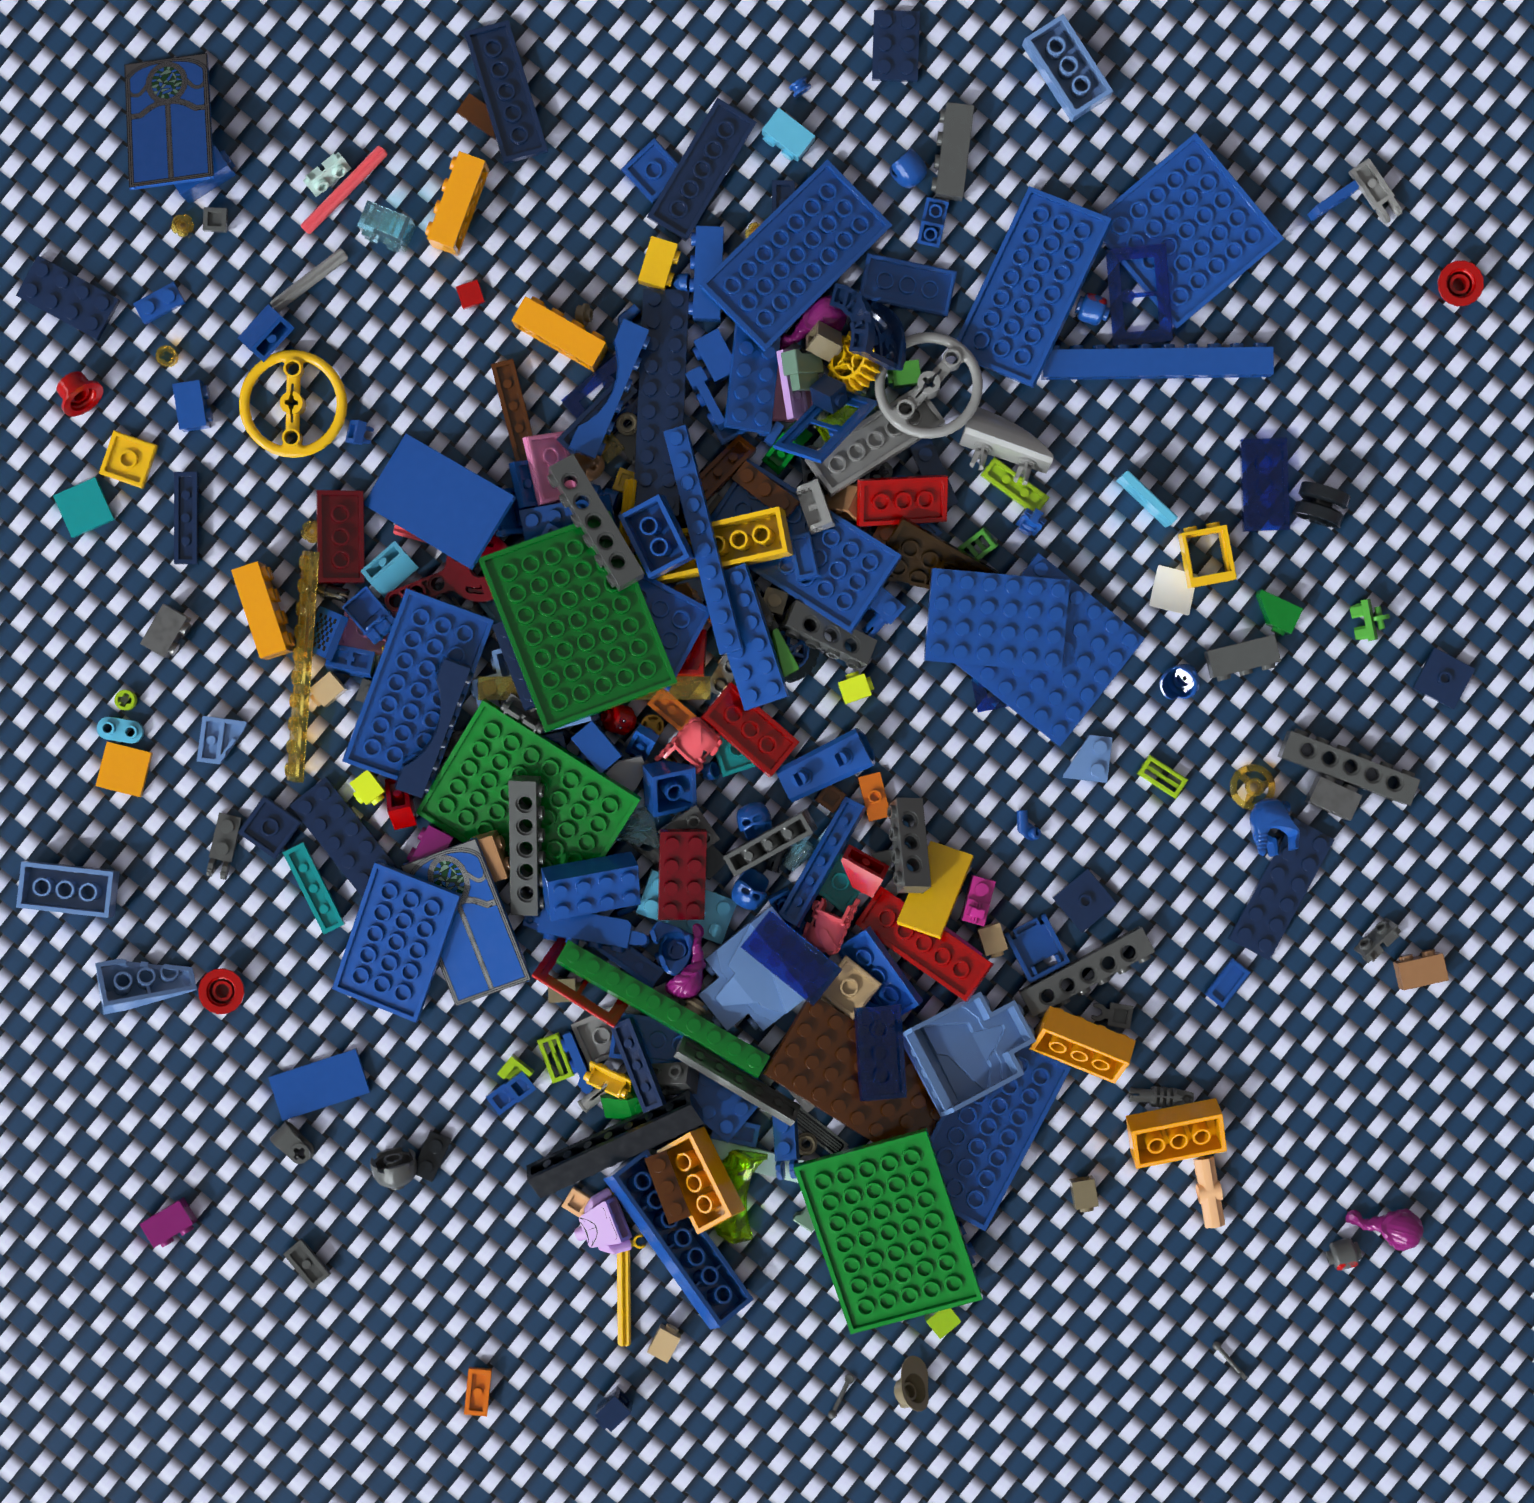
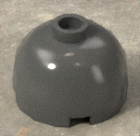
[370,1147,417,1190]

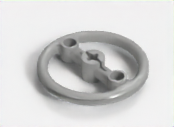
[875,332,983,439]

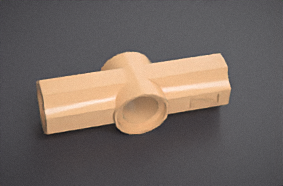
[1193,1156,1225,1228]

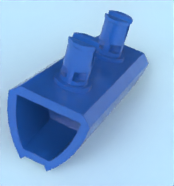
[776,728,875,802]

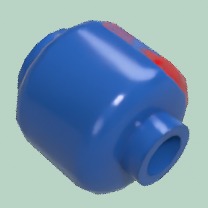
[1074,293,1110,326]

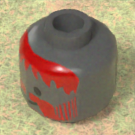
[1326,1238,1362,1271]

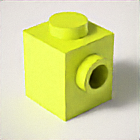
[838,671,874,704]
[349,770,386,806]

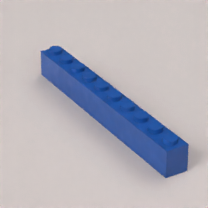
[1041,343,1274,380]

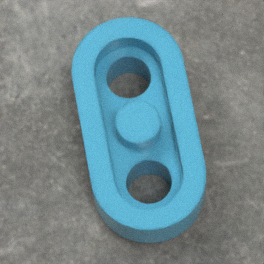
[97,717,144,744]

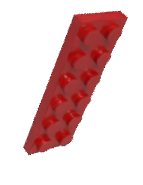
[855,886,994,1002]

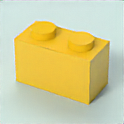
[638,236,681,290]

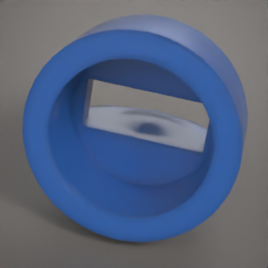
[673,273,691,291]
[700,761,720,781]

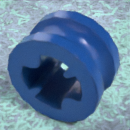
[788,76,812,98]

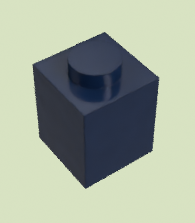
[810,374,848,414]

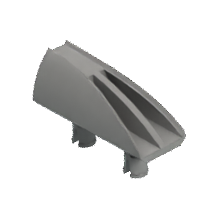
[959,407,1054,485]

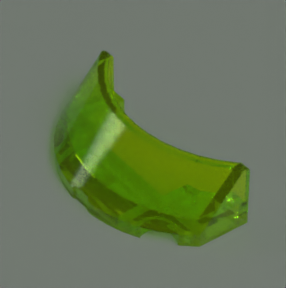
[714,1149,768,1244]

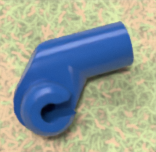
[617,304,641,330]
[1016,810,1041,841]

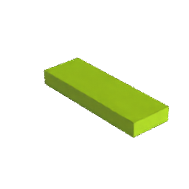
[980,457,1050,511]

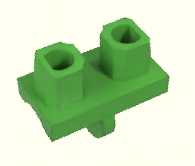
[1350,599,1390,641]

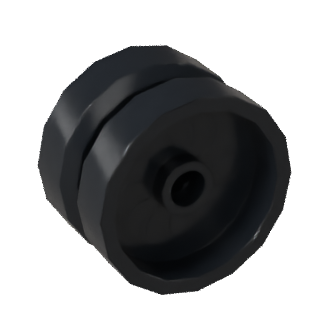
[1292,481,1351,528]

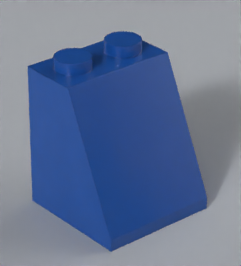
[174,146,236,204]

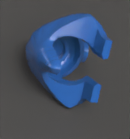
[1249,798,1300,857]
[649,921,694,976]

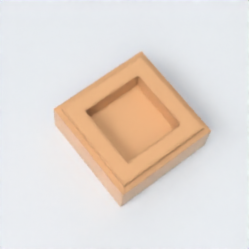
[561,1186,591,1217]

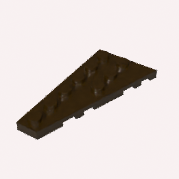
[885,517,1002,589]

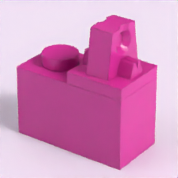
[960,875,996,926]

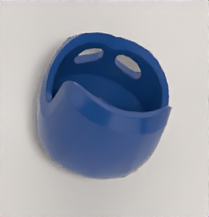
[890,148,927,189]
[1159,664,1200,700]
[737,802,773,841]
[731,868,769,910]

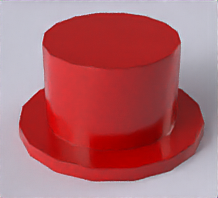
[1437,260,1484,307]
[56,371,104,417]
[198,968,245,1014]

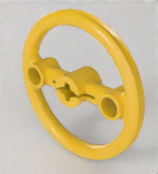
[239,350,347,458]

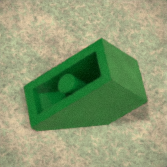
[762,420,813,475]
[1255,589,1303,636]
[600,1086,643,1120]

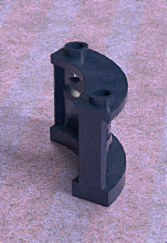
[830,283,906,371]

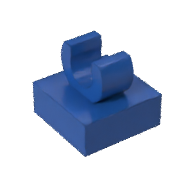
[345,420,374,445]
[757,421,784,446]

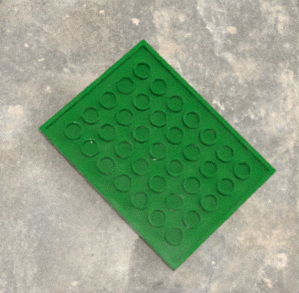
[478,511,677,733]
[415,698,642,891]
[793,1128,983,1334]

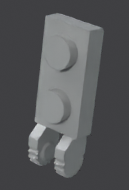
[1348,158,1402,224]

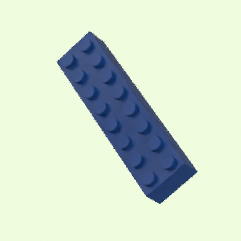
[604,1149,754,1330]

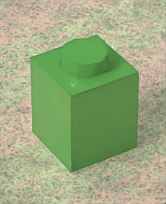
[887,359,921,389]

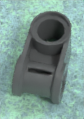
[270,1121,315,1164]

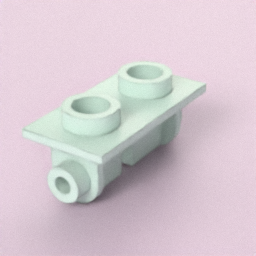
[303,152,352,197]

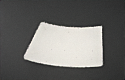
[1149,565,1198,615]

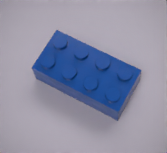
[541,851,641,921]

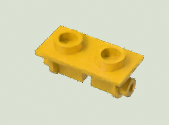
[583,1061,632,1099]

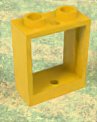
[1178,522,1237,589]

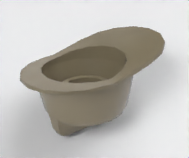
[894,1356,929,1411]

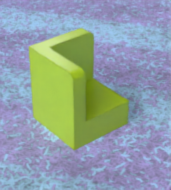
[497,1054,534,1080]
[924,1308,961,1339]

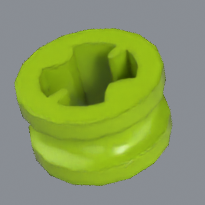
[114,690,137,710]

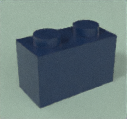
[595,1386,633,1432]

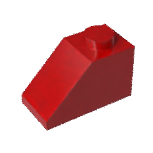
[385,778,417,830]
[841,844,890,898]

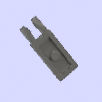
[206,813,243,880]

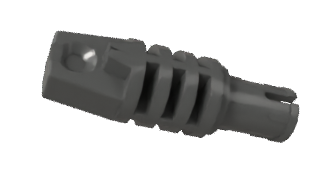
[1129,1086,1194,1108]

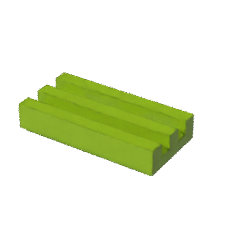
[1137,755,1188,799]
[537,1032,575,1083]

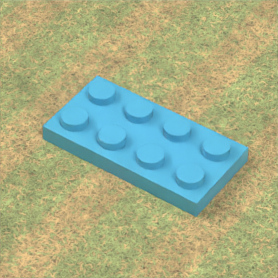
[635,869,737,944]

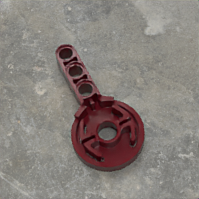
[385,535,509,611]

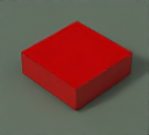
[456,280,485,310]

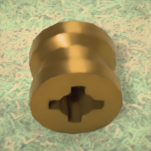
[641,714,664,735]

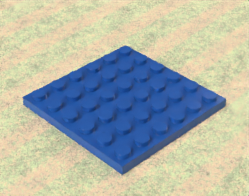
[1099,133,1284,329]
[954,553,1145,747]

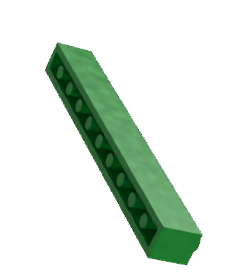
[556,940,770,1078]

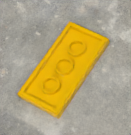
[897,841,974,939]

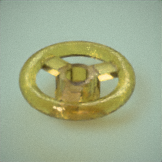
[1230,764,1275,810]

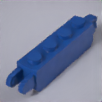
[523,908,650,953]

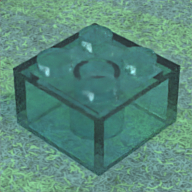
[357,200,416,253]

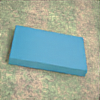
[1116,470,1178,528]

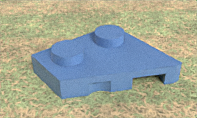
[1062,735,1113,783]

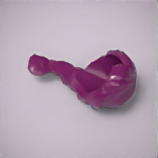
[780,296,847,349]
[665,923,706,999]
[1345,1208,1424,1251]

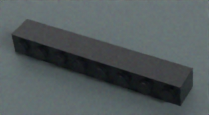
[526,1090,704,1199]

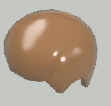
[574,453,605,481]

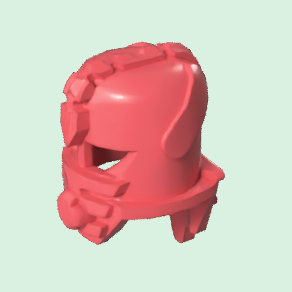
[654,717,722,774]
[802,898,861,955]

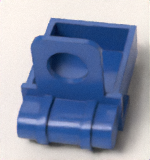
[342,586,395,645]

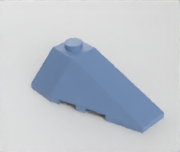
[95,959,197,1015]

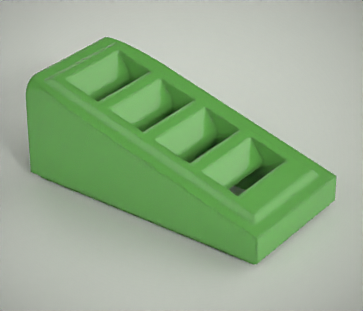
[957,526,999,560]
[770,628,799,678]

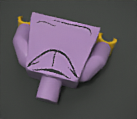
[574,1188,646,1254]

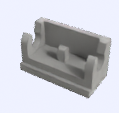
[796,479,835,535]

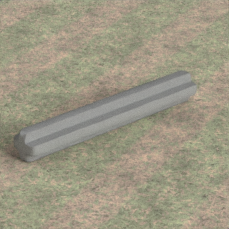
[270,249,348,312]

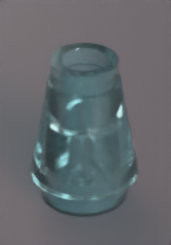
[783,838,815,872]

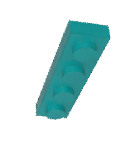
[282,842,345,935]

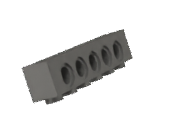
[547,454,644,592]
[1277,728,1420,806]
[508,775,546,916]
[1018,926,1155,1018]

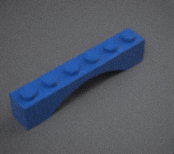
[568,319,651,459]

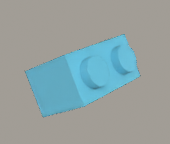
[762,108,815,162]
[361,541,419,598]

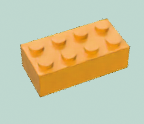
[425,151,490,256]
[512,296,608,373]
[231,561,295,660]
[1030,1006,1136,1084]
[1126,1098,1227,1169]
[656,1127,746,1235]

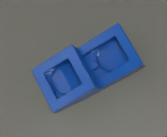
[486,1071,536,1115]

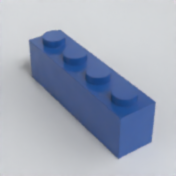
[688,226,724,322]

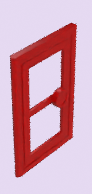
[531,937,629,1028]

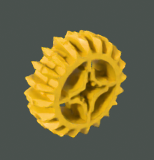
[827,331,884,393]

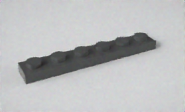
[674,1036,801,1126]

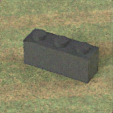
[1204,635,1281,681]

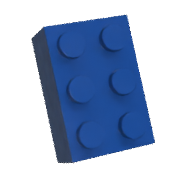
[618,494,695,579]

